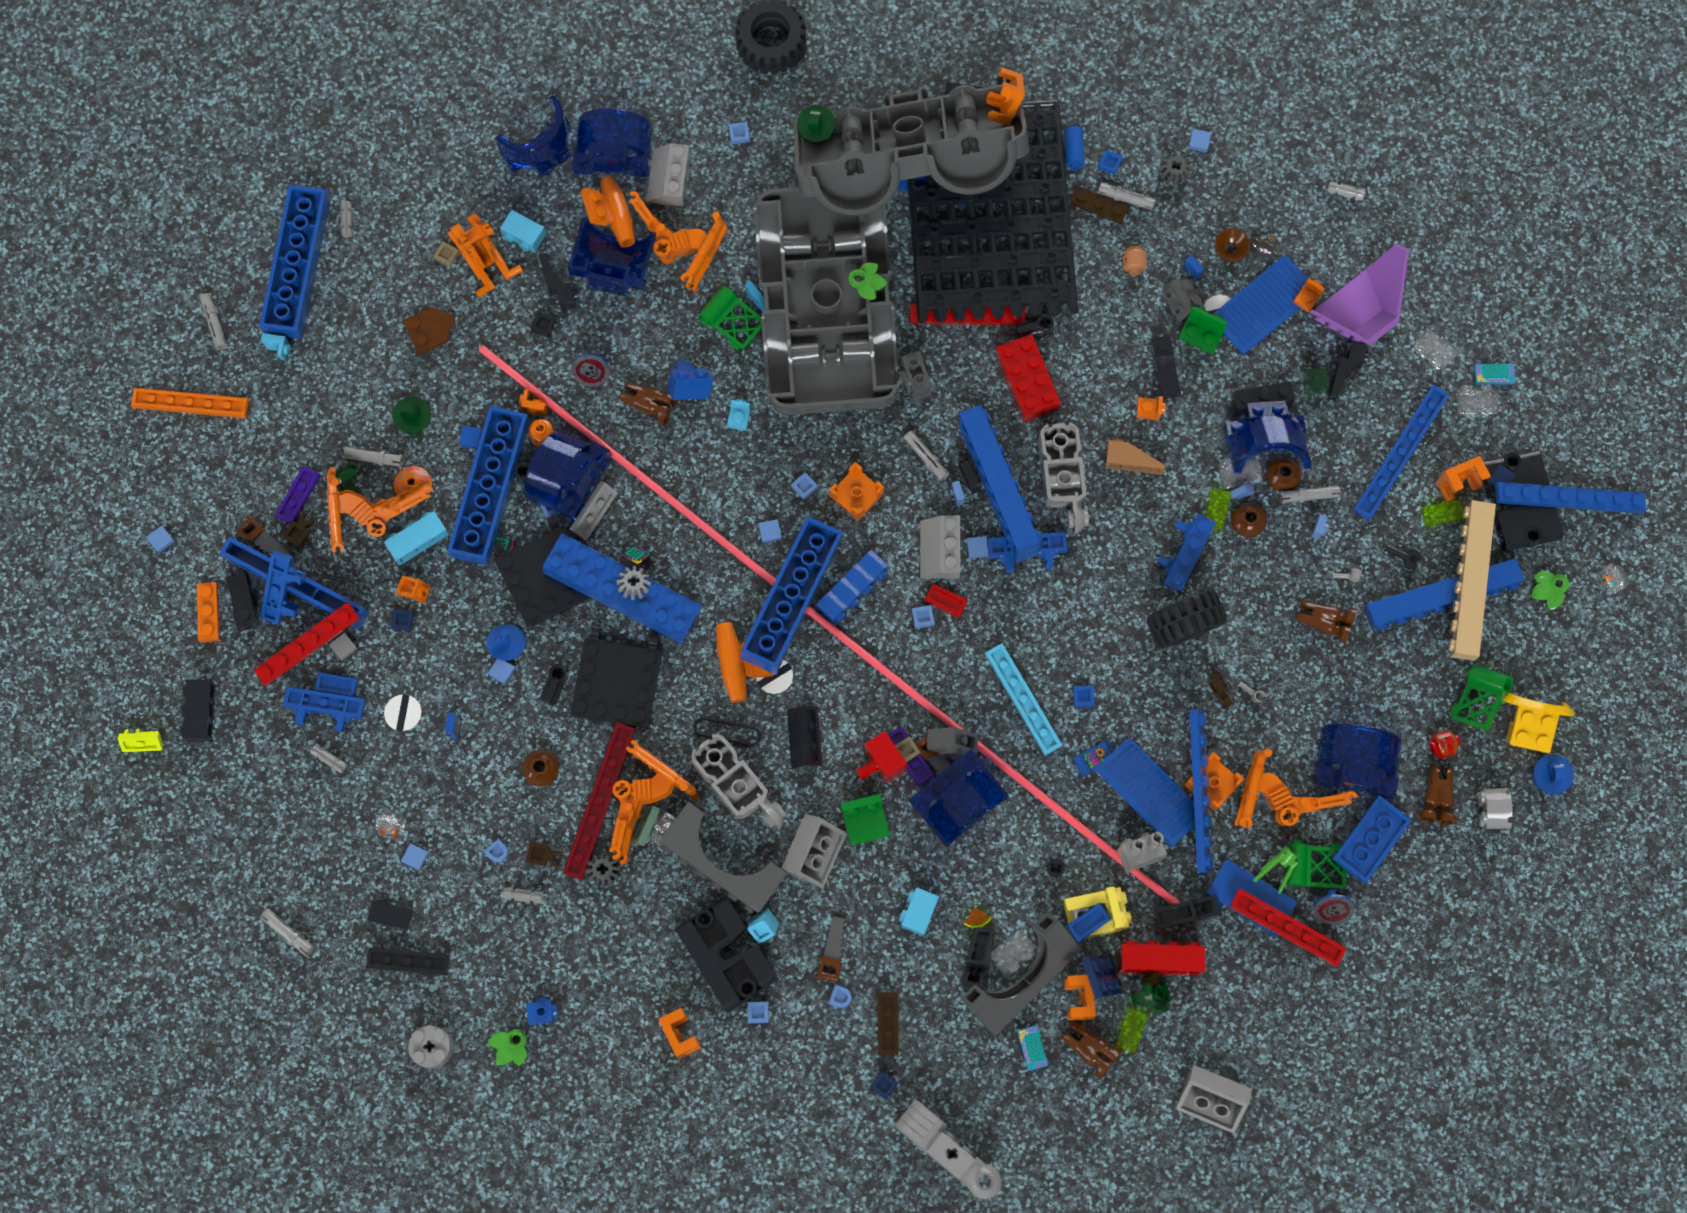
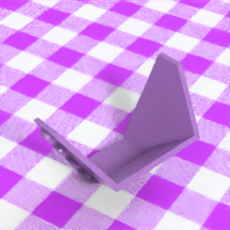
[1309,244,1409,345]

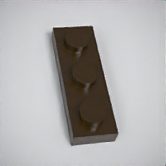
[1069,186,1129,225]
[878,992,899,1055]

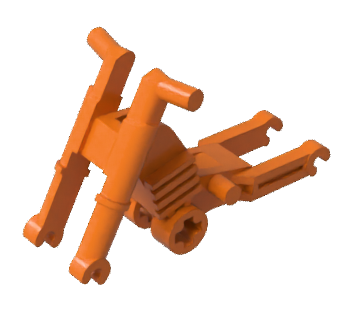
[630,191,729,292]
[447,213,523,298]
[327,467,433,553]
[609,740,700,865]
[1233,749,1357,828]

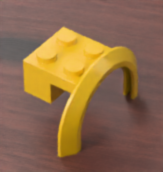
[1494,693,1575,753]

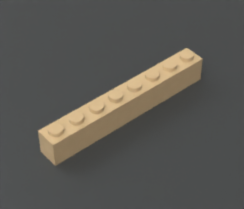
[1448,500,1496,661]

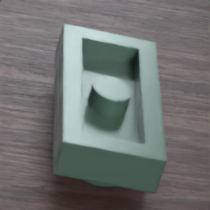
[631,805,660,846]

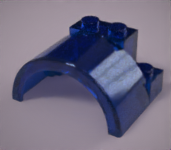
[495,94,571,178]
[572,108,652,177]
[568,218,656,297]
[1224,401,1312,474]
[524,430,612,521]
[1313,723,1402,800]
[908,748,1009,847]

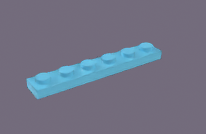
[985,644,1062,756]

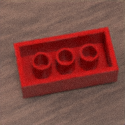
[995,334,1061,423]
[1118,941,1205,975]

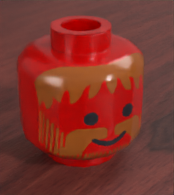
[1429,730,1461,758]

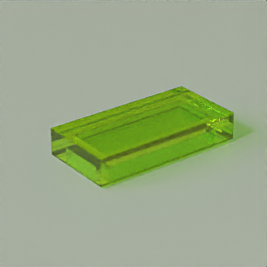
[1205,488,1231,531]
[1420,500,1464,527]
[1115,1007,1149,1054]

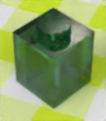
[1303,367,1329,395]

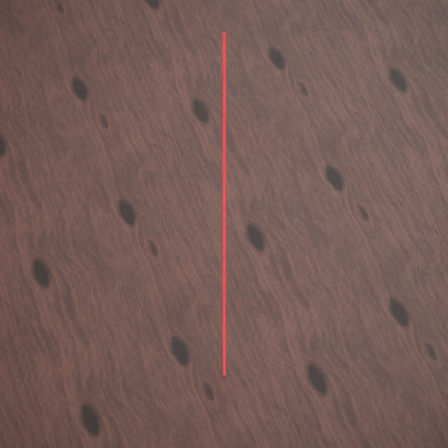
[479,345,1194,923]

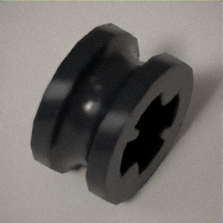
[1046,859,1065,877]

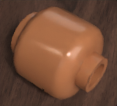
[1122,246,1147,276]

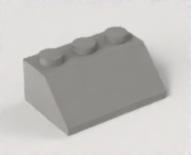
[646,143,691,207]
[920,516,960,579]
[781,814,847,889]
[1176,1065,1252,1133]

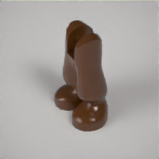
[619,382,678,426]
[1295,600,1357,644]
[1418,766,1458,825]
[1060,1021,1124,1080]

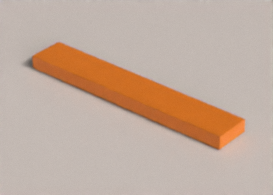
[131,388,249,418]

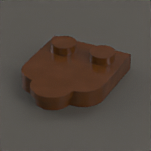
[403,308,455,355]

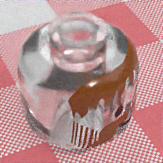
[375,811,406,840]

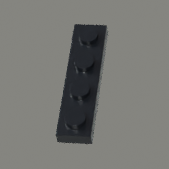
[366,947,451,976]

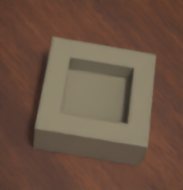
[433,242,460,268]
[895,736,921,763]

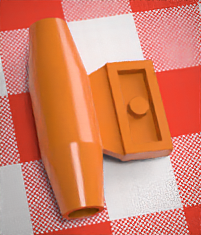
[580,176,635,247]
[716,622,774,703]

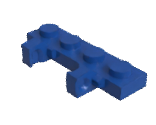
[1157,514,1216,592]
[987,532,1068,573]
[260,550,306,625]
[283,687,366,733]

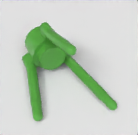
[1253,846,1298,894]

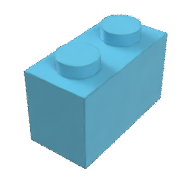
[500,210,547,253]
[899,887,939,936]

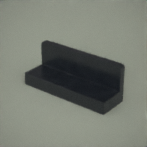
[787,705,822,768]

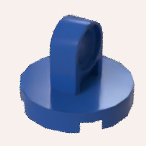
[1532,754,1574,795]

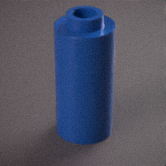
[1064,126,1085,171]

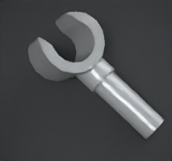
[1333,568,1362,582]
[1238,682,1265,703]

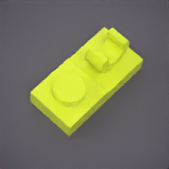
[118,729,163,752]

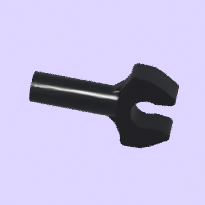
[1384,544,1422,570]

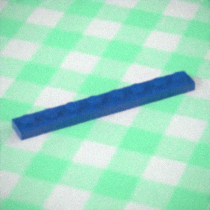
[1353,385,1450,521]
[1495,482,1646,514]
[1190,710,1213,873]

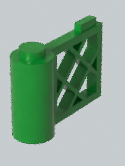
[698,286,762,351]
[1450,665,1513,732]
[1286,840,1347,890]

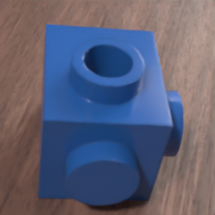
[526,997,558,1026]

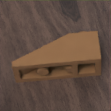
[1105,439,1165,475]

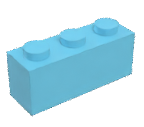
[384,511,449,566]

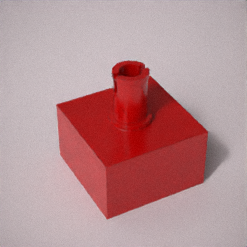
[856,731,907,784]

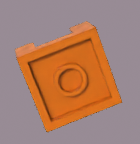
[986,67,1025,126]
[1436,456,1491,503]
[829,462,884,521]
[1185,752,1245,812]
[1064,975,1096,1021]
[659,1008,701,1059]

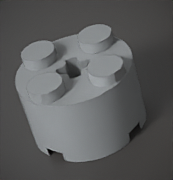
[1477,788,1512,829]
[408,1025,454,1069]

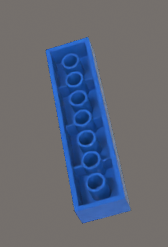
[259,185,331,339]
[959,405,1041,563]
[447,406,530,566]
[740,516,843,675]
[542,533,702,645]

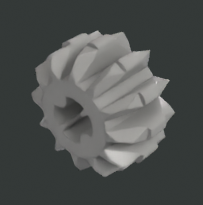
[617,566,651,600]

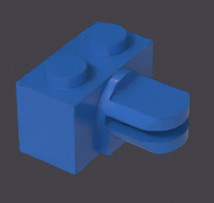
[667,360,713,400]

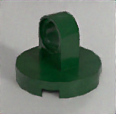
[797,105,835,144]
[392,396,432,435]
[321,462,359,494]
[1130,972,1171,1014]

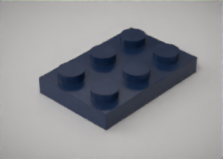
[1081,954,1122,999]

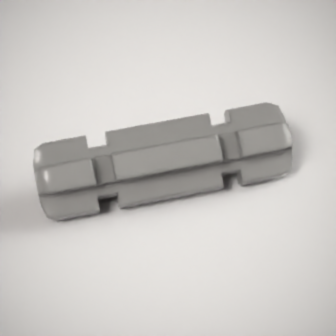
[1327,181,1365,200]
[340,201,352,238]
[310,744,347,773]
[503,887,543,904]

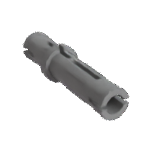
[1098,182,1155,211]
[199,293,227,350]
[903,430,950,481]
[344,447,404,467]
[1279,485,1340,504]
[260,908,314,957]

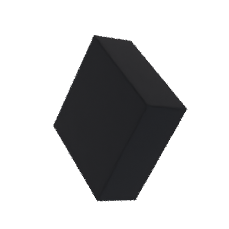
[530,312,557,338]

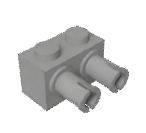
[1117,832,1167,873]

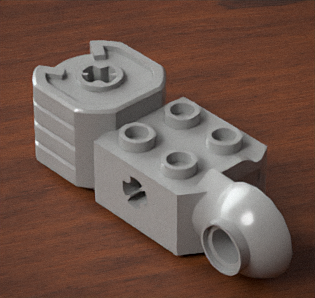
[1037,422,1089,535]
[692,734,786,831]
[895,1100,1002,1199]

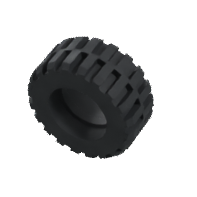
[735,0,807,75]
[1146,590,1227,649]

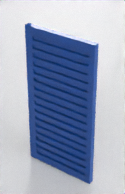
[1212,255,1308,355]
[1095,737,1195,848]

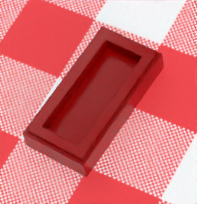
[924,583,968,618]

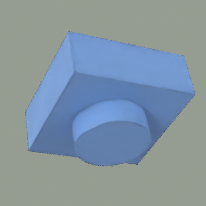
[1311,514,1329,540]

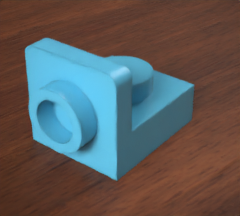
[261,333,291,360]
[727,399,751,431]

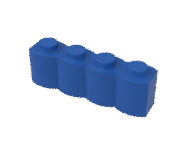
[817,550,888,624]

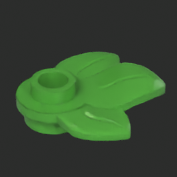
[848,263,887,300]
[1531,571,1569,610]
[488,1029,527,1066]

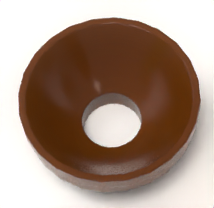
[1215,228,1250,262]
[1266,457,1302,492]
[1231,502,1267,538]
[523,751,559,787]

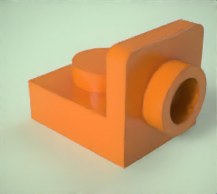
[1293,278,1325,313]
[519,389,548,416]
[1136,396,1166,420]
[395,575,431,604]

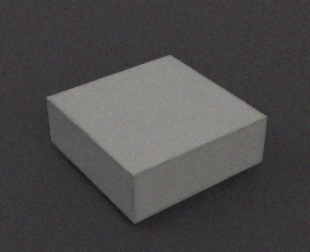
[329,633,357,661]

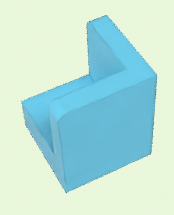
[747,908,779,944]

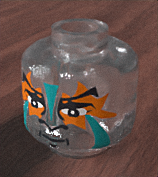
[1598,564,1629,594]

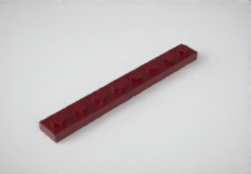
[563,723,636,881]

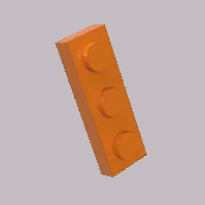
[197,582,220,643]

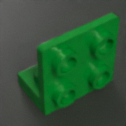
[1178,306,1228,355]
[841,794,890,846]

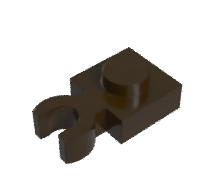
[282,511,315,548]
[1207,673,1233,709]
[525,842,564,867]

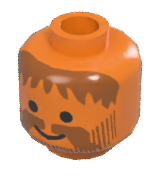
[528,419,554,447]

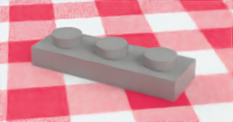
[569,481,617,541]

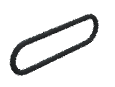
[693,717,761,746]

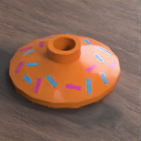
[393,466,432,495]

